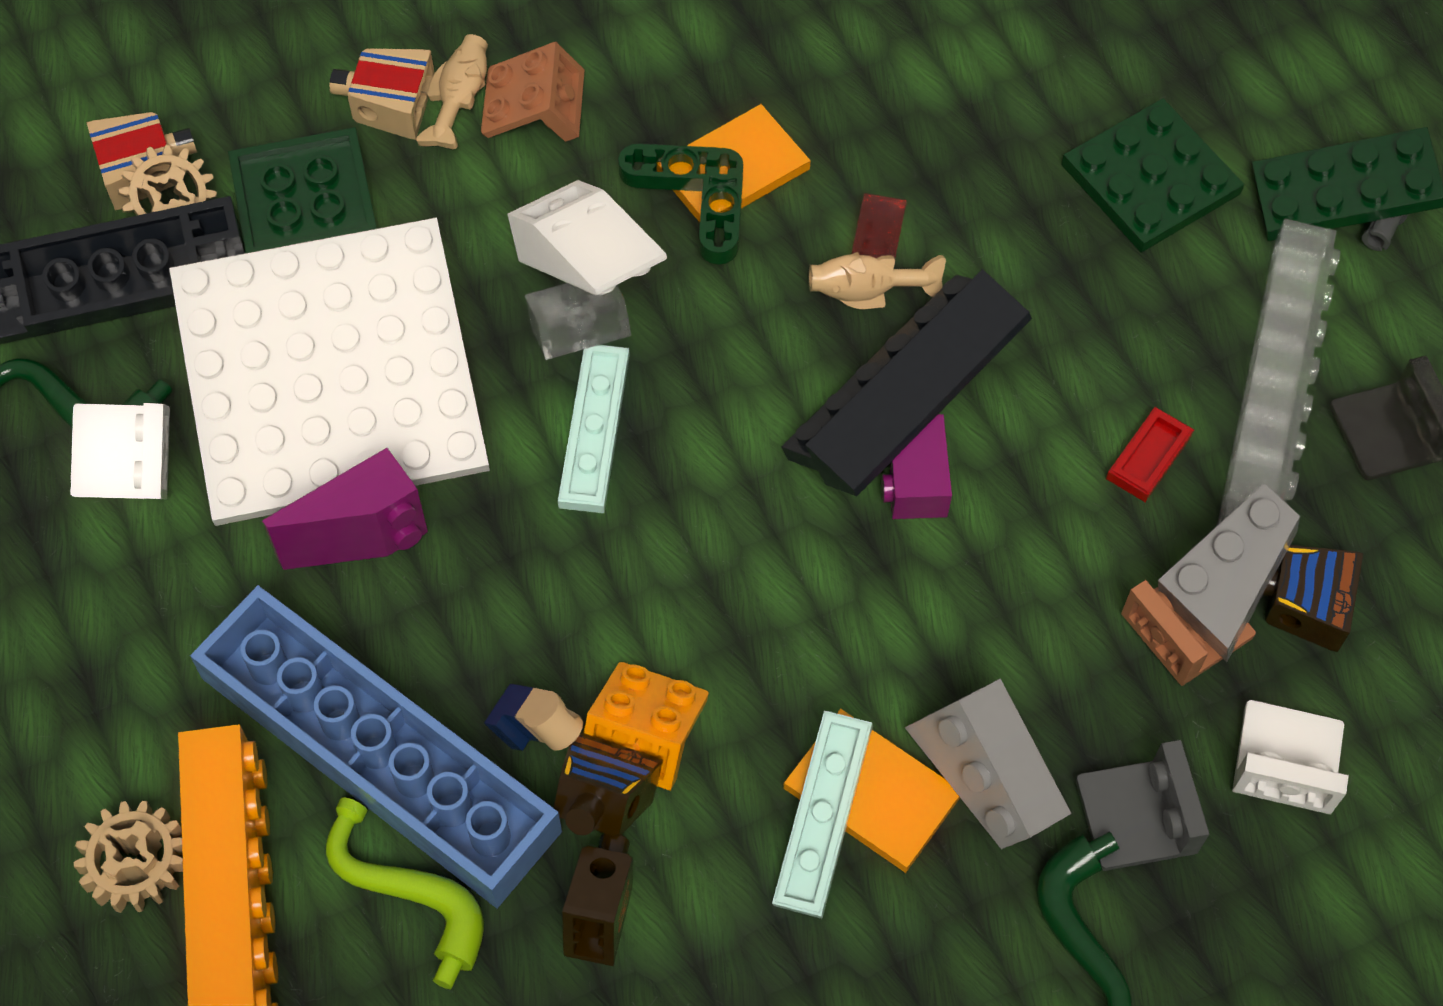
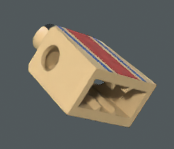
[329,49,434,140]
[86,112,197,211]

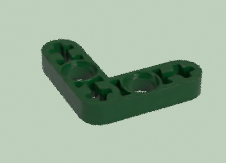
[618,144,743,265]

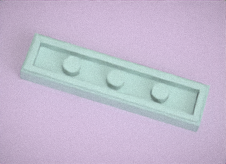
[558,344,630,513]
[772,711,873,919]

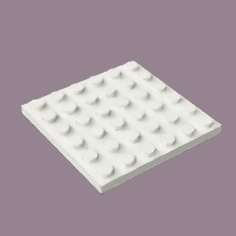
[169,218,490,526]

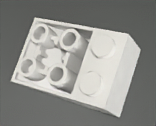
[508,180,667,295]

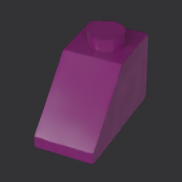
[881,414,952,519]

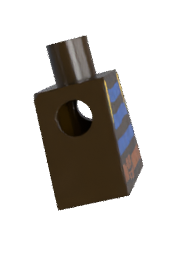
[1263,545,1363,652]
[554,732,663,836]

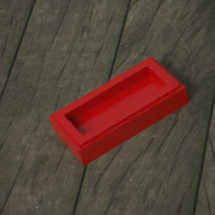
[1106,407,1194,503]

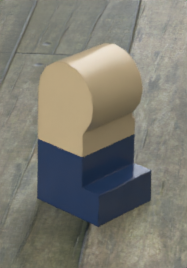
[484,684,583,751]

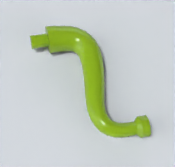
[326,797,484,989]

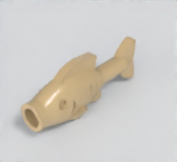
[416,34,488,149]
[809,252,946,309]

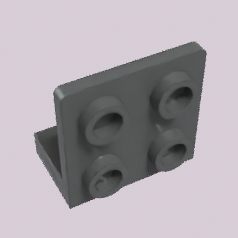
[1076,740,1209,871]

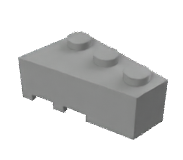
[1158,483,1300,662]
[905,678,1072,849]

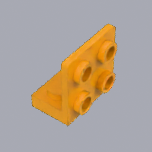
[584,662,709,791]

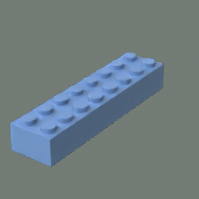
[190,585,562,909]

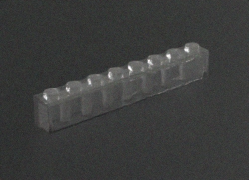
[1217,219,1340,526]

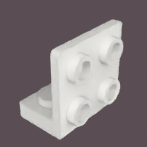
[71,403,170,499]
[1232,700,1349,815]

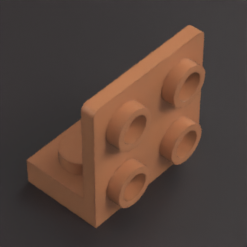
[481,41,585,142]
[1121,580,1256,686]

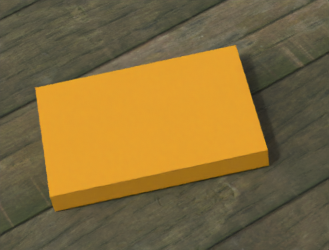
[657,104,811,223]
[783,709,960,873]

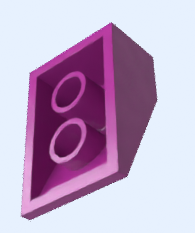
[262,448,428,570]

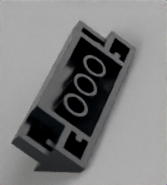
[0,196,246,344]
[781,269,1032,497]

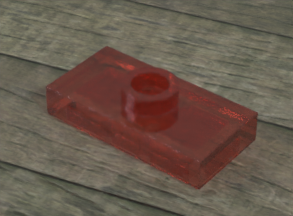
[851,193,907,269]

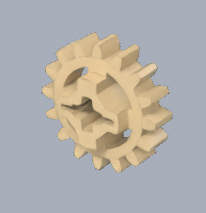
[118,144,217,216]
[73,801,183,913]

